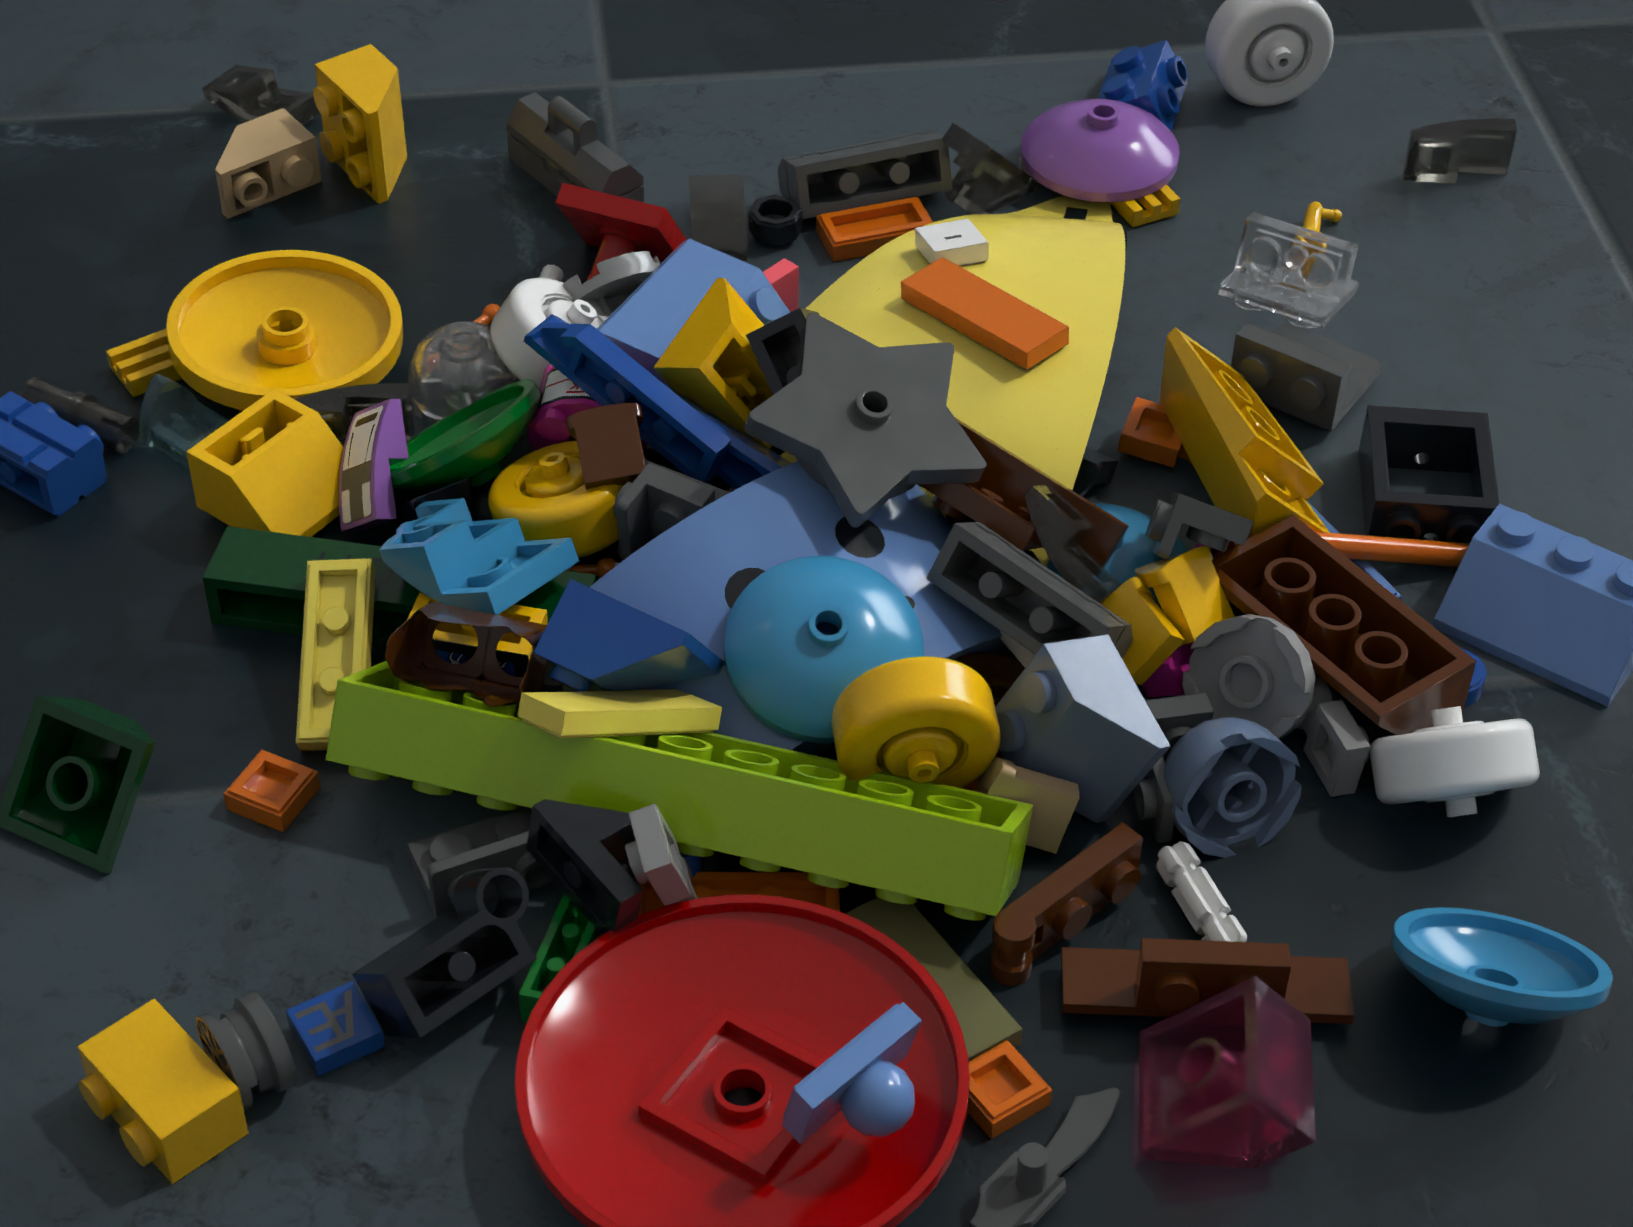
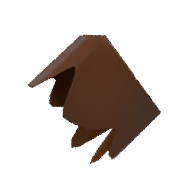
[385,602,547,706]

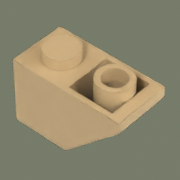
[215,108,321,219]

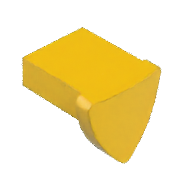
[1134,546,1235,646]
[1101,577,1185,685]

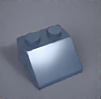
[995,634,1171,823]

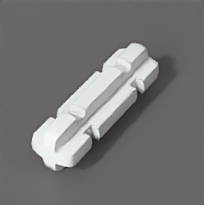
[1156,841,1247,942]

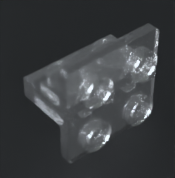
[1218,212,1359,328]

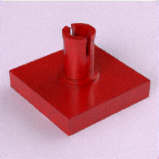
[555,183,686,281]

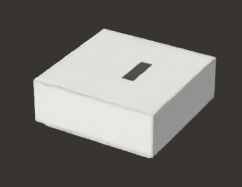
[915,219,988,266]

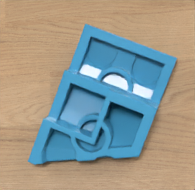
[379,498,579,615]

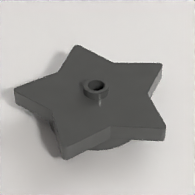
[745,312,987,528]

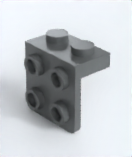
[1231,322,1381,432]

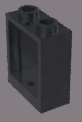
[1359,405,1500,543]

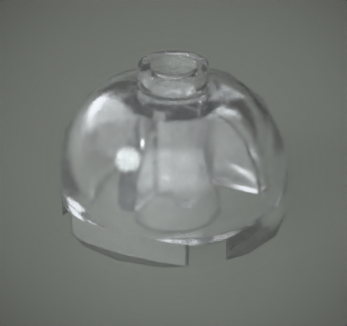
[408,321,520,422]

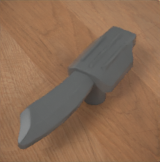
[969,1087,1120,1227]

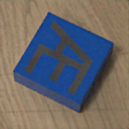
[286,981,385,1077]

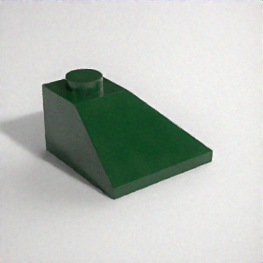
[0,696,155,873]

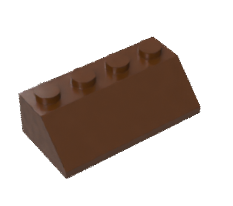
[1212,515,1476,735]

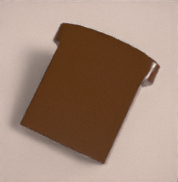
[566,403,646,489]

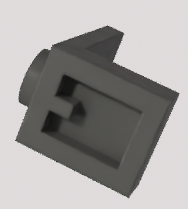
[1133,693,1214,843]

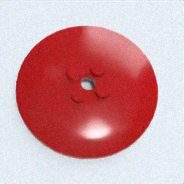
[515,894,970,1227]

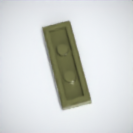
[845,897,1023,1061]

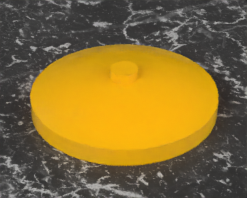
[166,250,403,410]

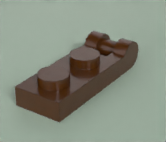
[989,822,1143,986]

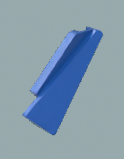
[523,314,792,490]

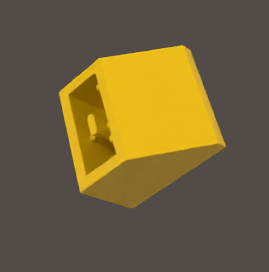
[313,44,407,204]
[653,278,773,449]
[186,389,344,537]

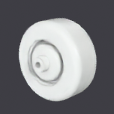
[1205,0,1334,107]
[490,278,609,388]
[1369,706,1540,817]

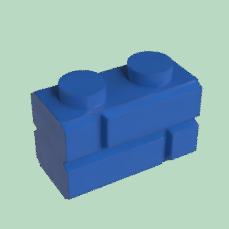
[0,391,107,517]

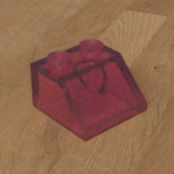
[1138,976,1316,1169]

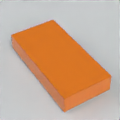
[816,196,933,262]

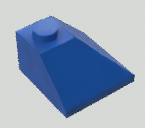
[533,579,724,691]

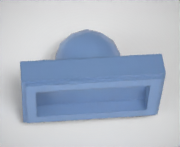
[782,1002,922,1144]

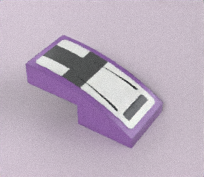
[339,399,409,532]

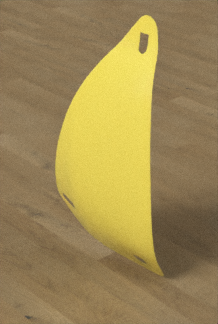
[780,195,1125,567]

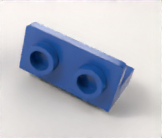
[1098,39,1189,131]

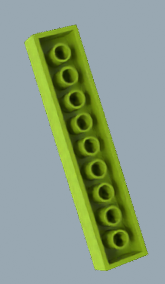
[326,661,1033,920]

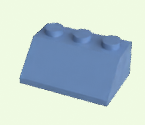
[597,239,790,387]
[1432,503,1633,707]

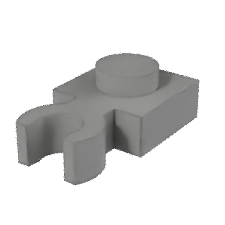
[1297,677,1371,797]
[625,803,698,906]

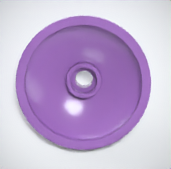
[1020,99,1180,202]

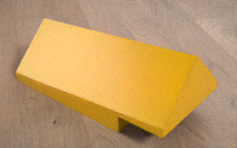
[1159,327,1330,545]

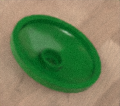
[390,379,541,491]

